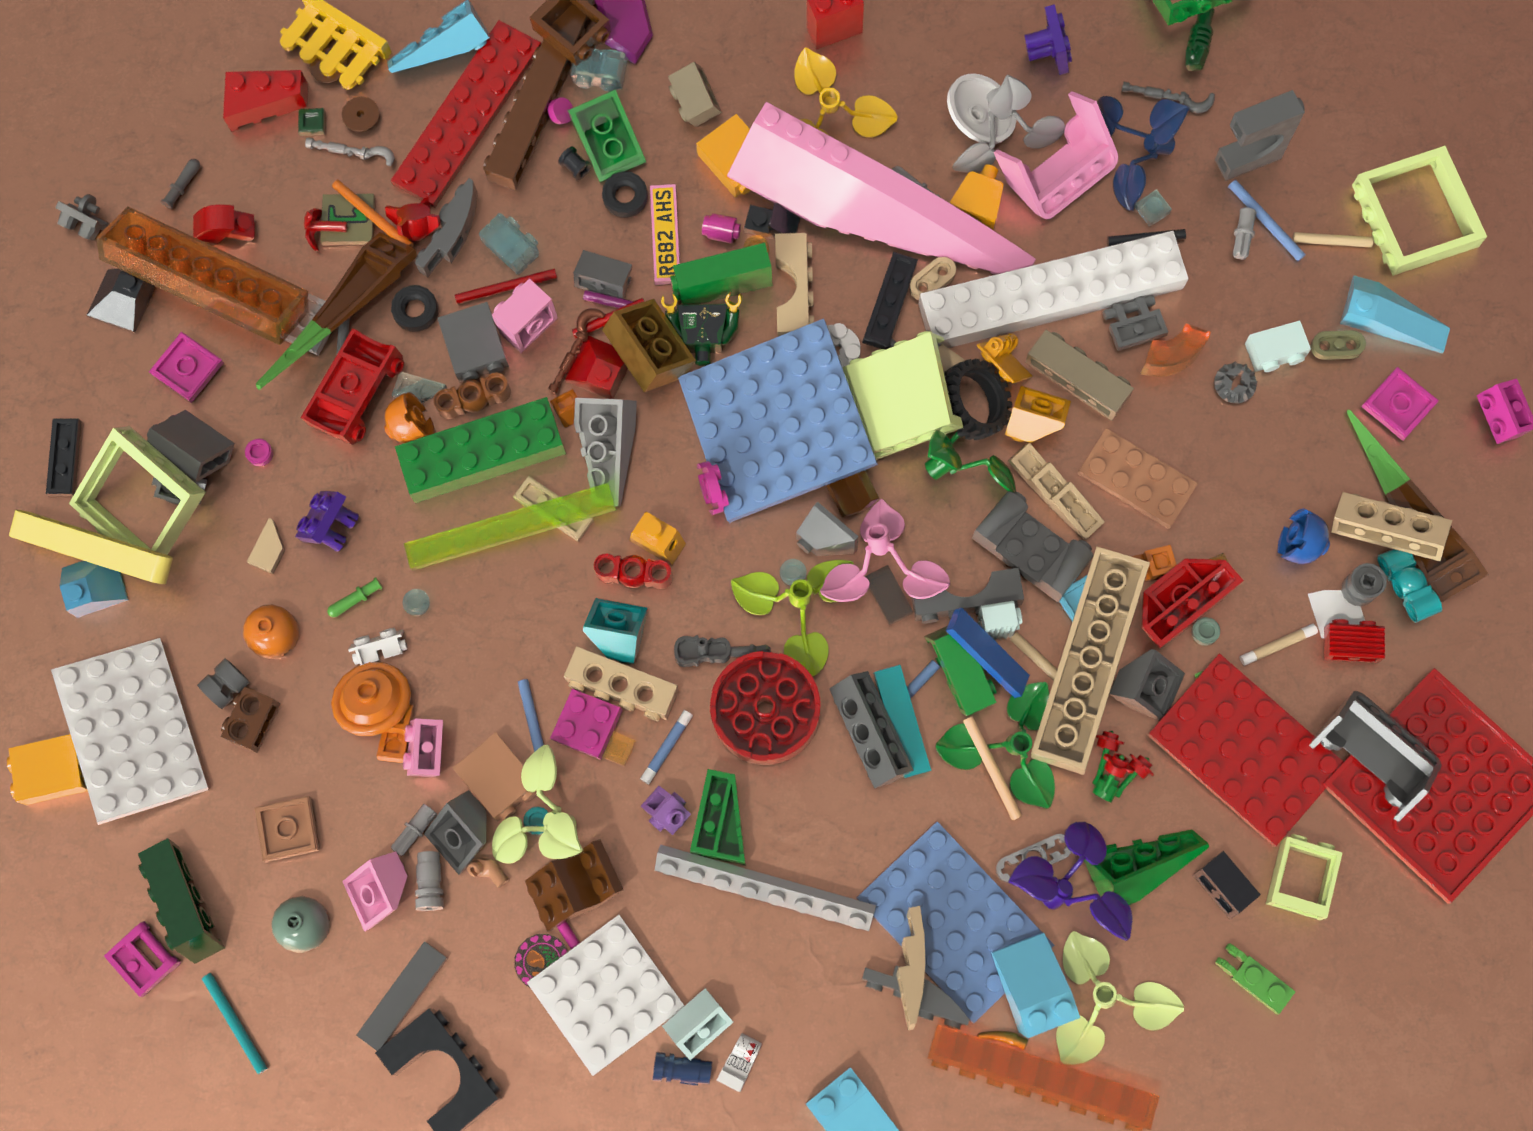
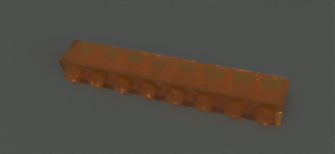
[926,1024,1160,1131]

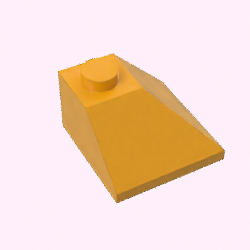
[1005,386,1071,443]

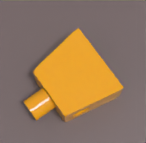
[950,164,1004,231]
[629,512,686,566]

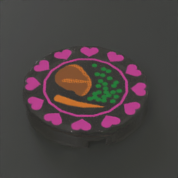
[514,934,569,987]

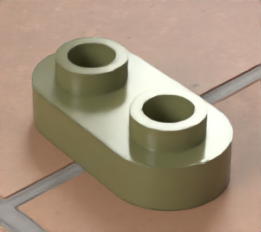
[1310,330,1366,360]

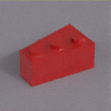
[223,70,308,132]

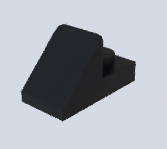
[744,203,800,239]

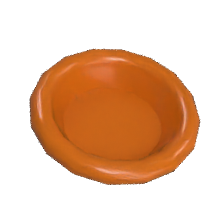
[331,662,411,736]

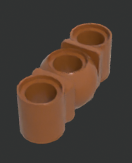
[433,372,511,420]

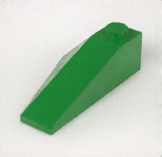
[1084,829,1209,905]

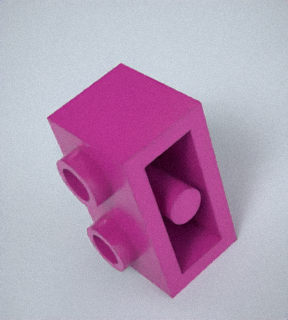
[1477,378,1533,444]

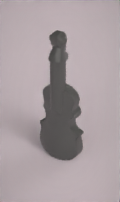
[674,635,771,667]

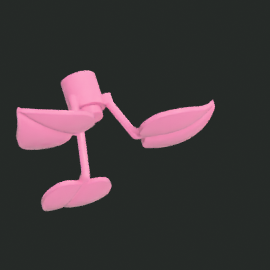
[820,499,950,602]

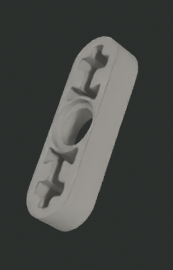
[996,834,1071,883]

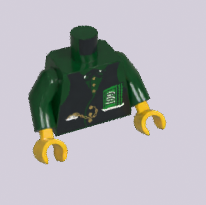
[661,292,743,366]

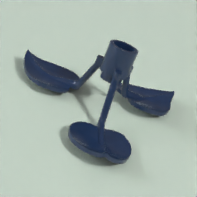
[1097,96,1190,211]

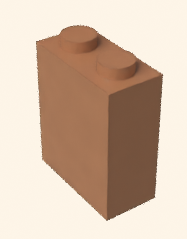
[453,732,537,821]

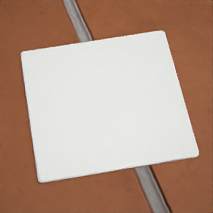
[1308,590,1365,639]

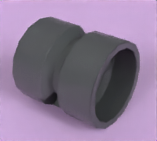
[1341,563,1387,606]
[197,658,250,710]

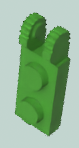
[1215,943,1296,1015]

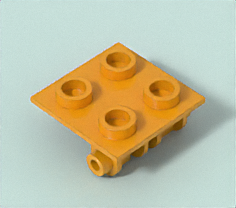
[976,333,1033,383]

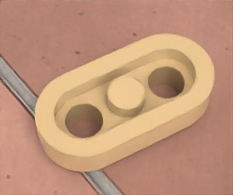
[910,257,956,300]

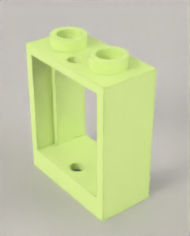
[1266,834,1342,920]

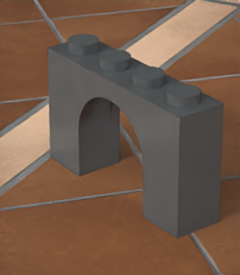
[1215,90,1305,181]

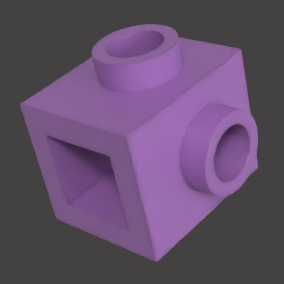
[640,786,691,835]

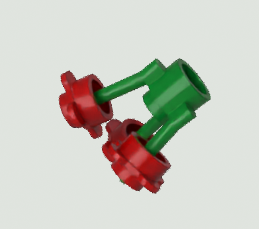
[1092,730,1155,803]

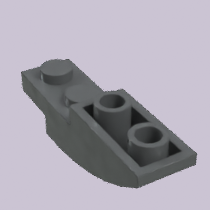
[415,178,477,278]
[862,966,969,1030]

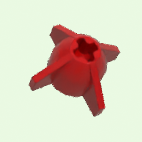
[385,197,441,241]

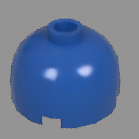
[1277,508,1330,564]

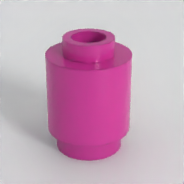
[702,213,741,244]

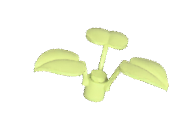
[492,745,583,864]
[1056,931,1184,1065]

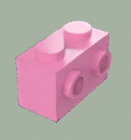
[403,718,443,777]

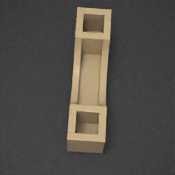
[775,233,814,337]

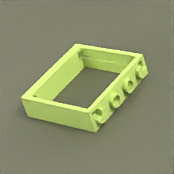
[1352,146,1487,276]
[69,426,206,555]

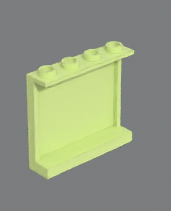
[843,331,963,460]

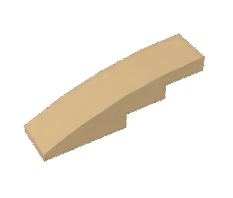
[1008,443,1105,540]
[896,906,925,1030]

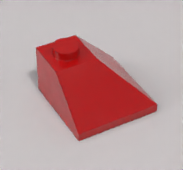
[565,335,628,399]

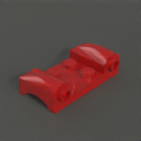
[300,328,404,445]

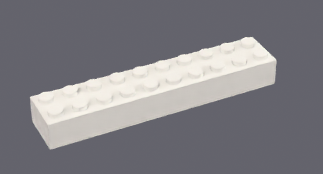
[918,231,1188,348]

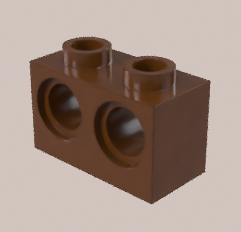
[221,687,280,753]

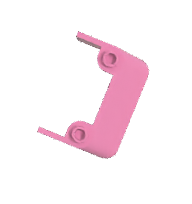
[994,91,1118,219]

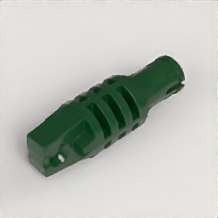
[1185,8,1215,71]

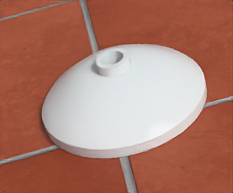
[947,74,1016,144]

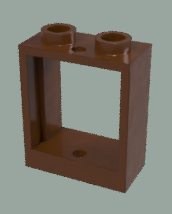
[530,0,611,66]

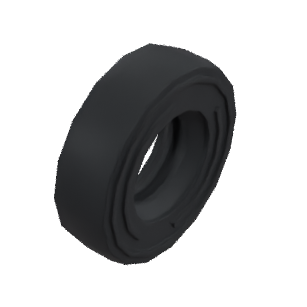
[602,171,648,218]
[391,285,438,332]

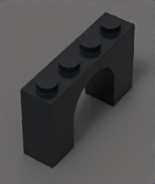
[375,1008,503,1131]

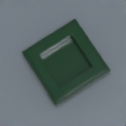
[298,108,326,136]

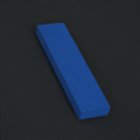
[946,608,1030,698]

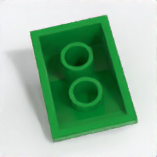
[567,90,646,182]

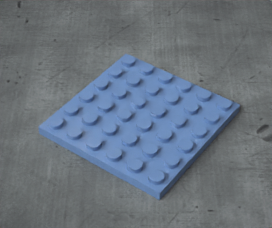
[678,318,878,523]

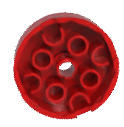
[710,651,820,765]

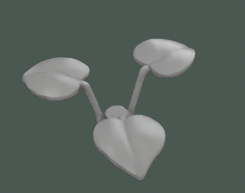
[952,75,1065,173]

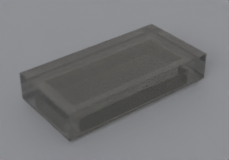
[865,565,913,625]

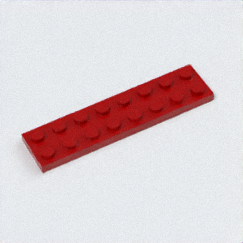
[390,20,541,208]

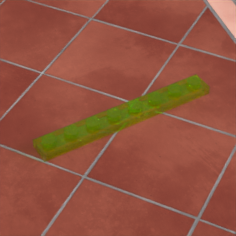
[404,483,616,570]

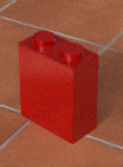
[807,0,864,50]

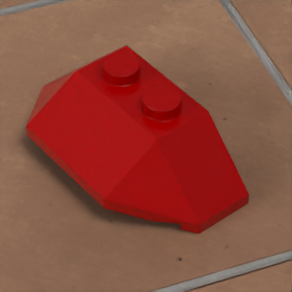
[1142,558,1244,648]

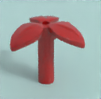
[304,208,348,251]

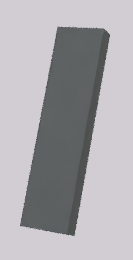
[356,941,448,1051]

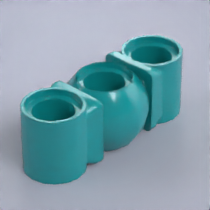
[1377,549,1442,623]

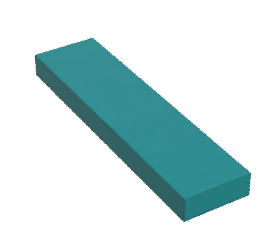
[873,665,931,778]

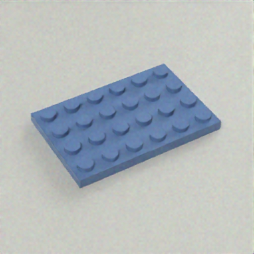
[856,822,1054,1024]

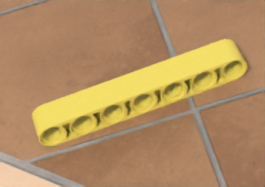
[9,510,173,584]

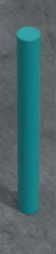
[202,973,268,1075]

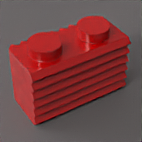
[1324,619,1385,663]

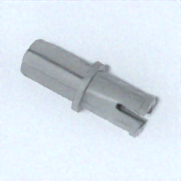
[1233,208,1257,260]
[391,804,437,856]

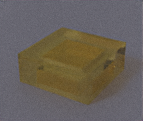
[602,731,636,767]

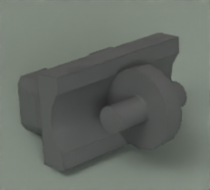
[56,194,110,241]

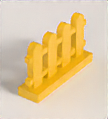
[280,0,392,89]

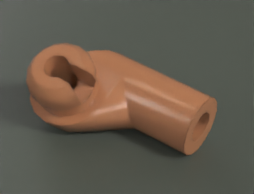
[467,858,509,888]

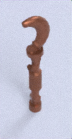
[548,308,605,394]

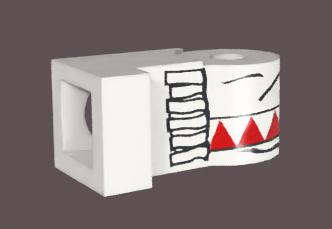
[717,1033,762,1092]

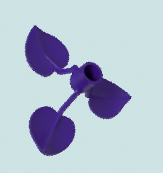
[1009,822,1132,941]

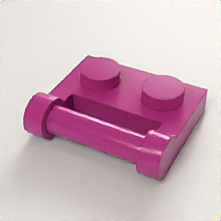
[104,921,181,997]

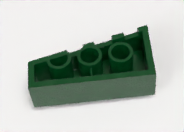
[138,838,225,964]

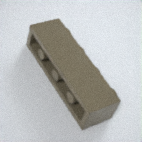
[1025,330,1134,421]

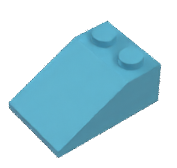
[991,932,1080,1038]
[806,1067,899,1131]

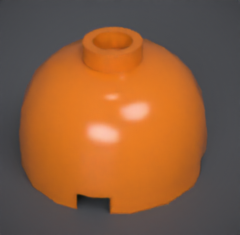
[384,392,435,444]
[243,604,300,660]

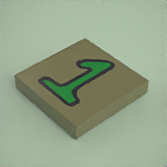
[321,194,375,246]

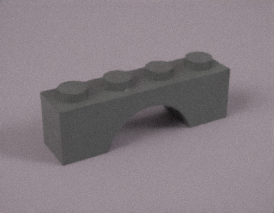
[911,568,1024,624]

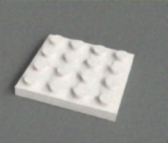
[527,915,684,1076]

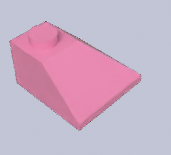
[342,852,407,931]

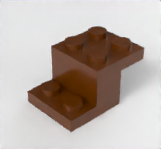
[525,839,624,932]

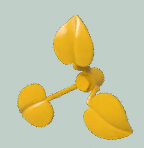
[795,48,898,138]

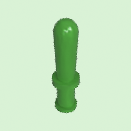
[327,577,383,618]

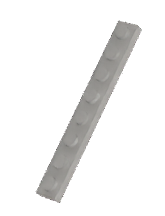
[654,844,876,931]

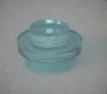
[780,559,807,586]
[402,589,430,616]

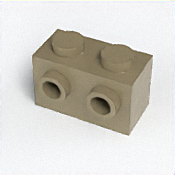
[668,62,722,127]

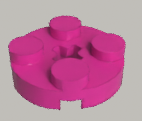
[697,461,729,515]

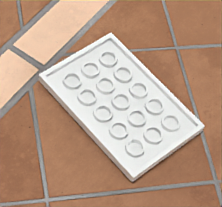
[51,638,208,825]

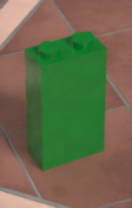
[670,243,773,305]

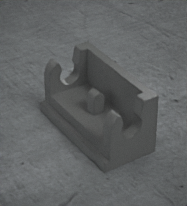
[573,250,632,299]

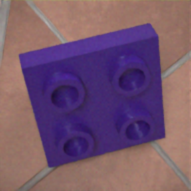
[1024,4,1072,75]
[295,491,359,552]

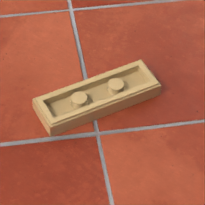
[513,476,594,542]

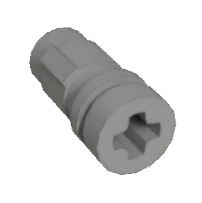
[415,851,444,911]

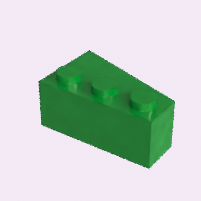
[924,626,997,716]
[690,769,746,866]

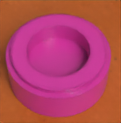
[548,97,573,124]
[245,439,273,466]

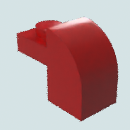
[193,204,254,244]

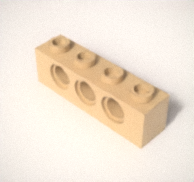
[1331,492,1452,561]
[564,646,679,721]

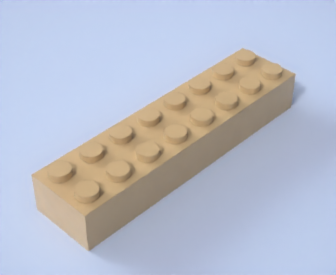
[1031,547,1150,775]

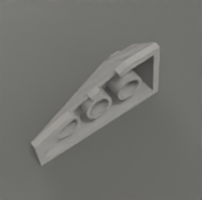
[574,398,637,506]

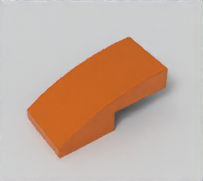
[1131,545,1177,582]
[376,705,414,763]

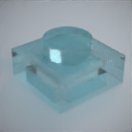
[1134,189,1172,227]

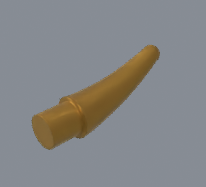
[977,1031,1028,1050]

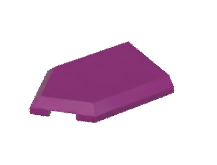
[595,0,653,64]

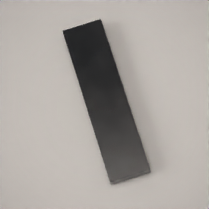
[862,252,918,350]

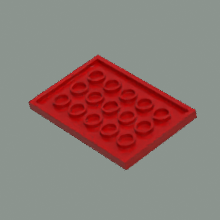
[1147,653,1344,847]

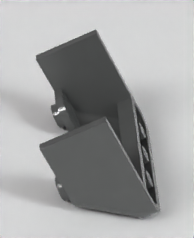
[1309,691,1442,822]

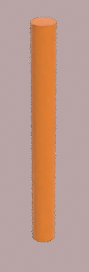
[332,180,414,247]

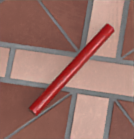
[455,268,557,304]

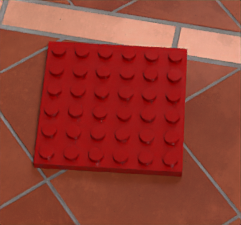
[1323,668,1533,904]

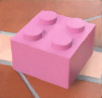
[492,279,558,353]

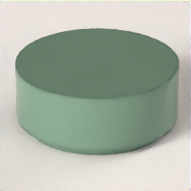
[1191,617,1220,646]

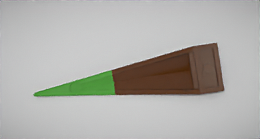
[256,232,418,390]
[1347,409,1489,603]

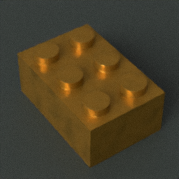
[602,299,696,392]

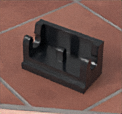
[1193,851,1261,919]

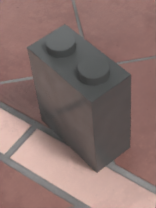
[438,302,509,383]
[147,410,235,483]

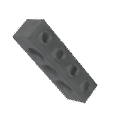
[829,671,914,788]

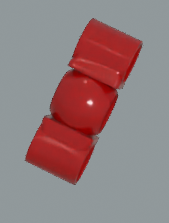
[594,553,673,590]

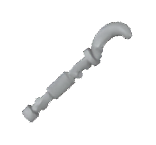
[305,138,394,166]

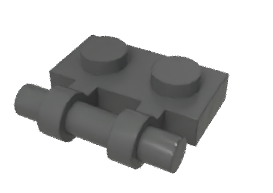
[1102,295,1169,351]

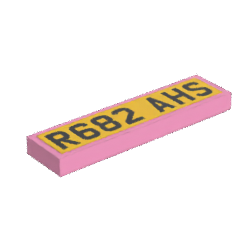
[650,184,680,285]

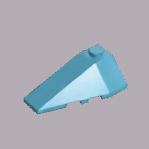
[387,0,489,73]
[1340,275,1450,353]

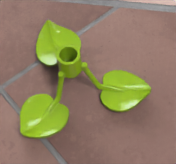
[731,560,854,677]

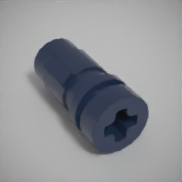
[652,1052,712,1086]

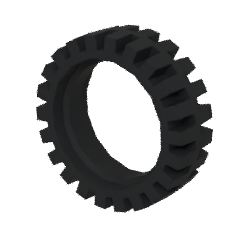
[944,359,1012,440]

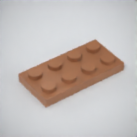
[1078,428,1198,529]

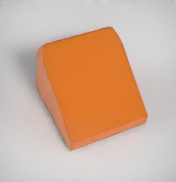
[550,389,578,428]

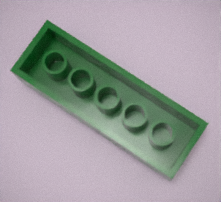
[395,397,566,504]

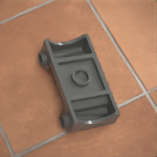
[972,491,1094,602]

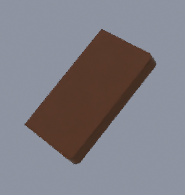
[826,470,880,517]

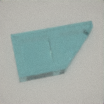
[392,372,447,403]

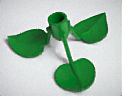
[925,408,1016,493]
[935,682,1055,808]

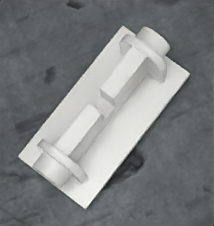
[348,628,408,665]

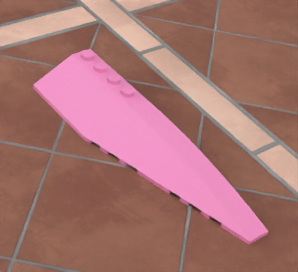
[727,102,1036,275]

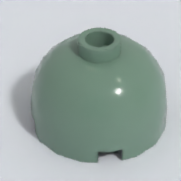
[271,896,330,953]

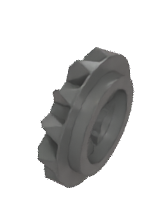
[1214,361,1258,403]

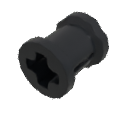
[558,146,592,181]

